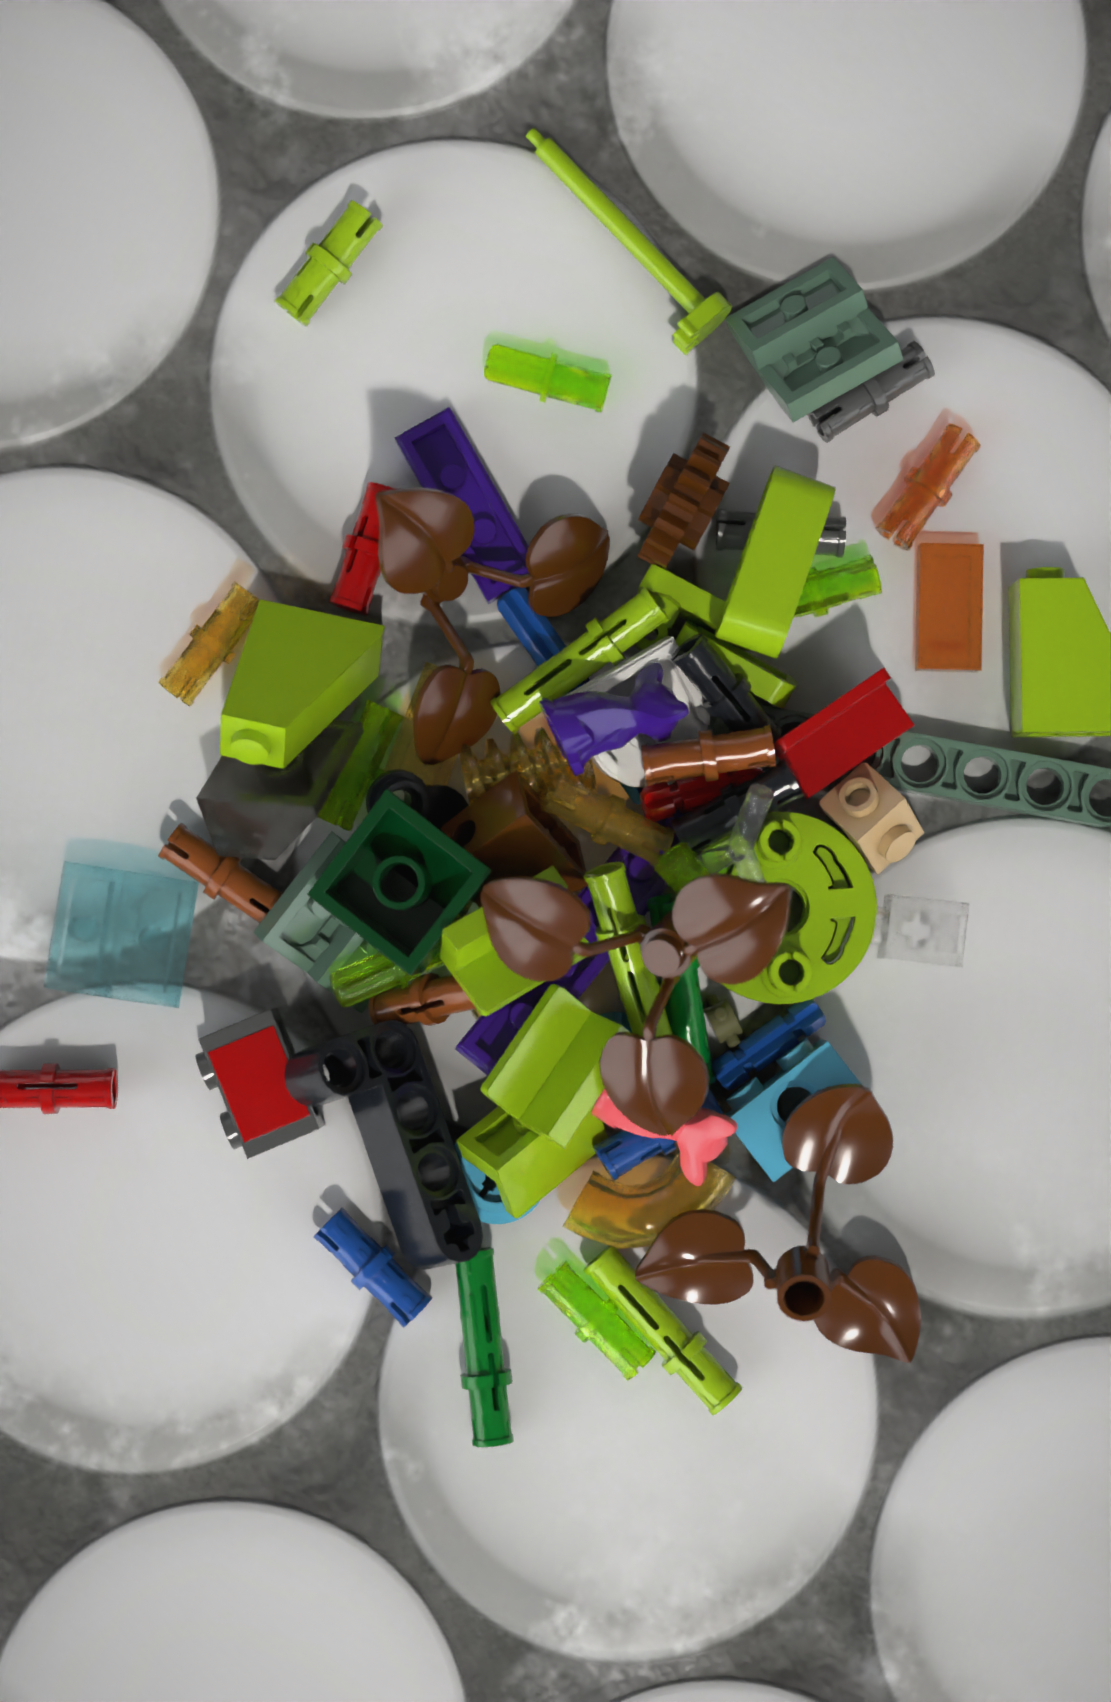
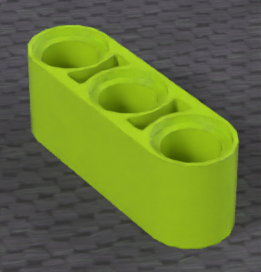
[715,465,836,659]

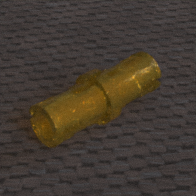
[158,581,260,707]
[541,772,675,867]

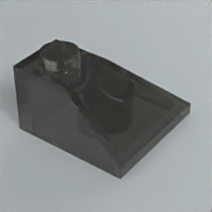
[196,720,364,860]

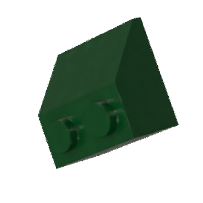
[307,789,493,976]

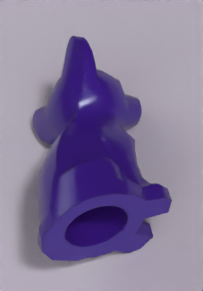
[539,662,689,776]

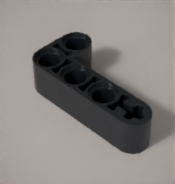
[284,1020,483,1270]

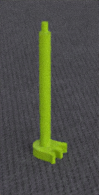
[526,128,732,356]

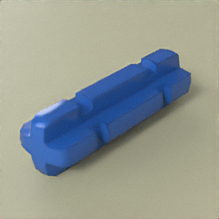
[712,999,826,1091]

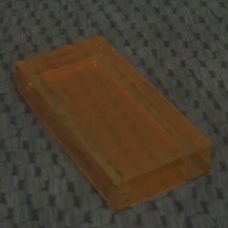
[915,543,984,673]

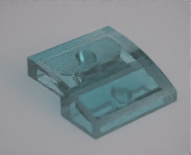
[43,861,199,1008]

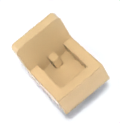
[819,763,924,875]

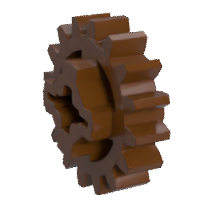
[637,432,730,569]

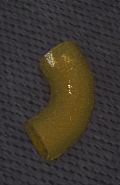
[562,1150,737,1250]

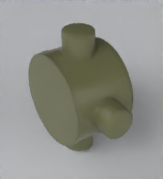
[704,995,743,1047]

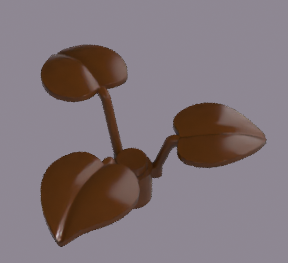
[376,487,610,765]
[481,873,791,1136]
[635,1084,921,1363]

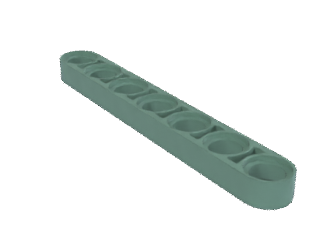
[707,700,1111,827]

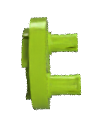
[686,812,877,1004]

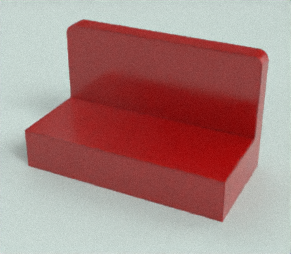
[774,667,915,799]

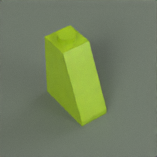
[1008,567,1111,738]
[220,599,385,769]

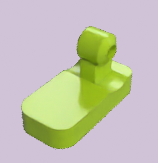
[634,564,749,651]
[675,620,798,708]

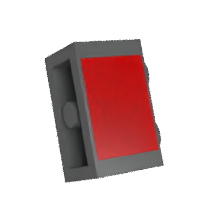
[195,1008,325,1159]

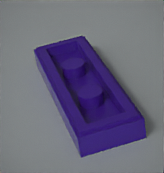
[395,407,529,604]

